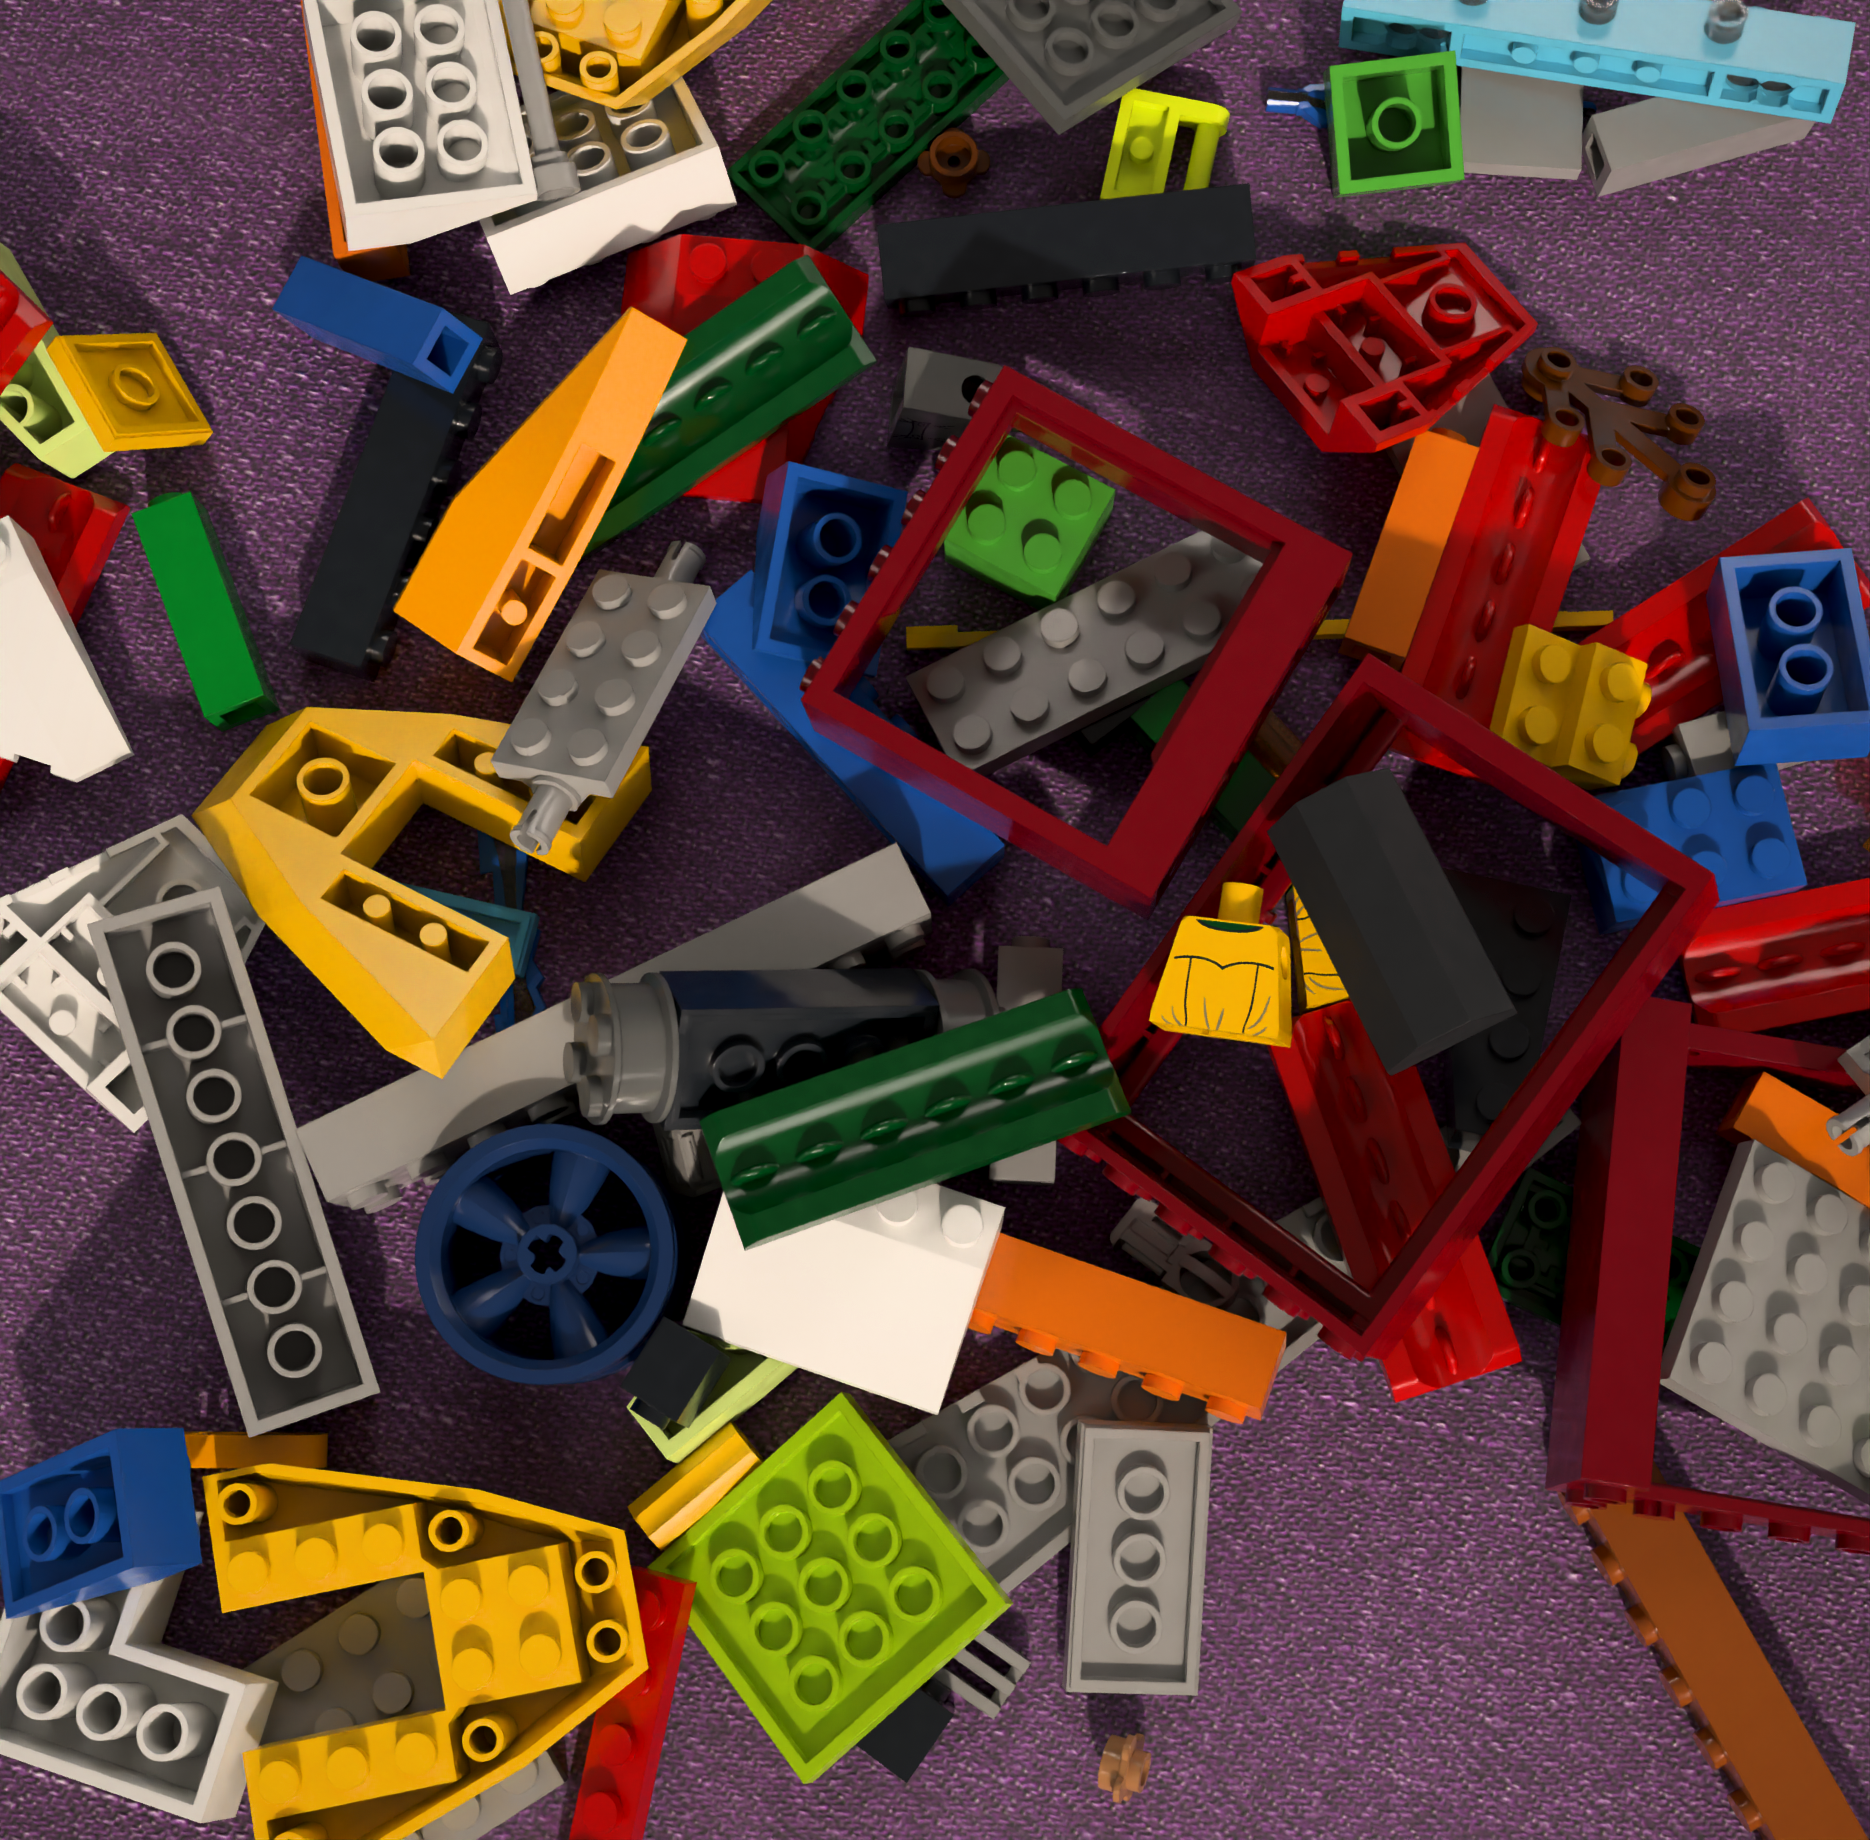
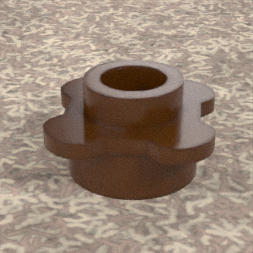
[918,128,990,198]

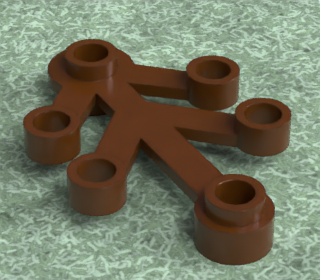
[1521,347,1716,521]

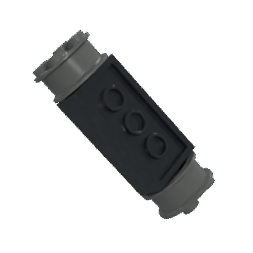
[563,968,1007,1131]

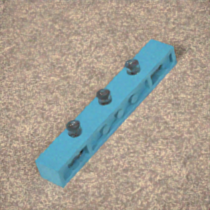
[1338,0,1856,124]

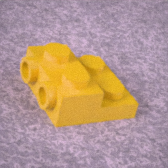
[1489,624,1652,790]

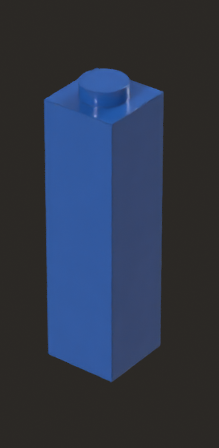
[272,255,483,394]

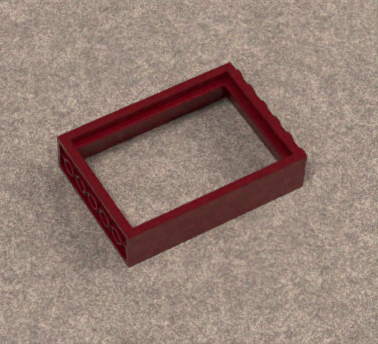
[1057,653,1720,1362]

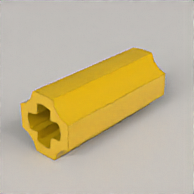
[628,1421,765,1551]

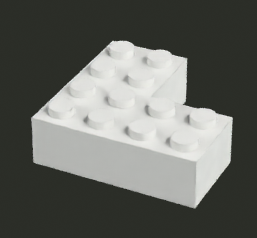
[0,1510,279,1823]

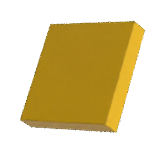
[46,333,213,452]

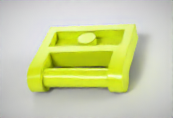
[1100,88,1230,200]

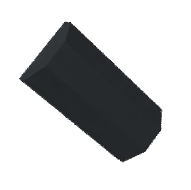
[1267,768,1517,1076]

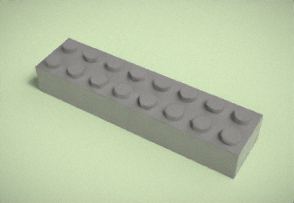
[87,886,380,1438]

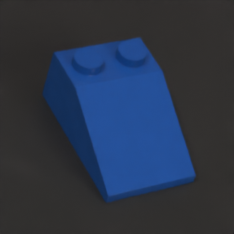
[752,461,908,678]
[0,1428,202,1619]

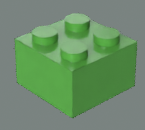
[1323,50,1465,198]
[944,435,1116,610]

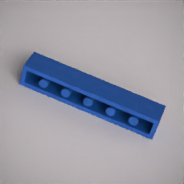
[700,569,1005,907]

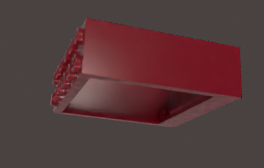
[800,365,1353,921]

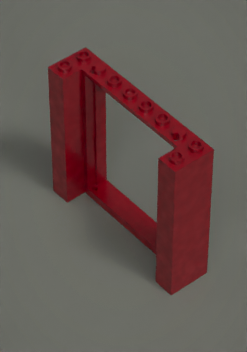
[1545,997,1870,1555]

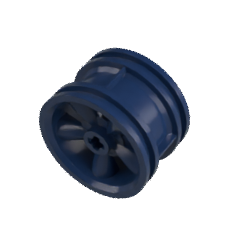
[415,1124,691,1385]

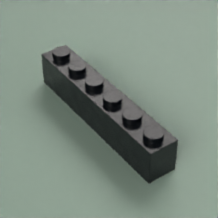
[877,183,1256,317]
[290,310,503,683]

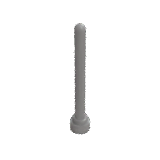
[502,0,581,201]

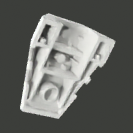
[0,814,266,1133]

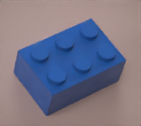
[1706,548,1870,766]
[1576,763,1808,935]

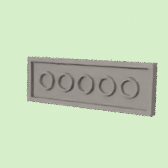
[906,530,1263,777]

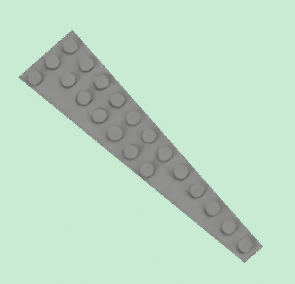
[887,1108,1582,1594]

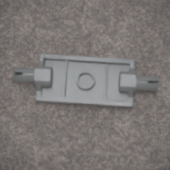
[490,541,717,855]

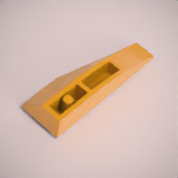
[393,306,688,682]

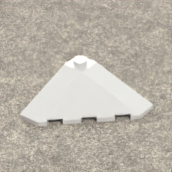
[0,515,134,783]

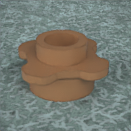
[1098,1733,1151,1803]

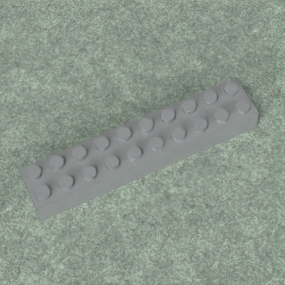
[295,842,933,1214]

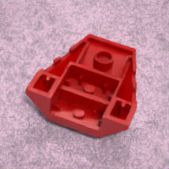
[621,234,869,504]
[1231,242,1538,453]

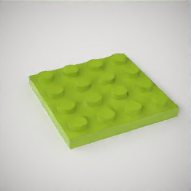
[647,1392,1014,1784]

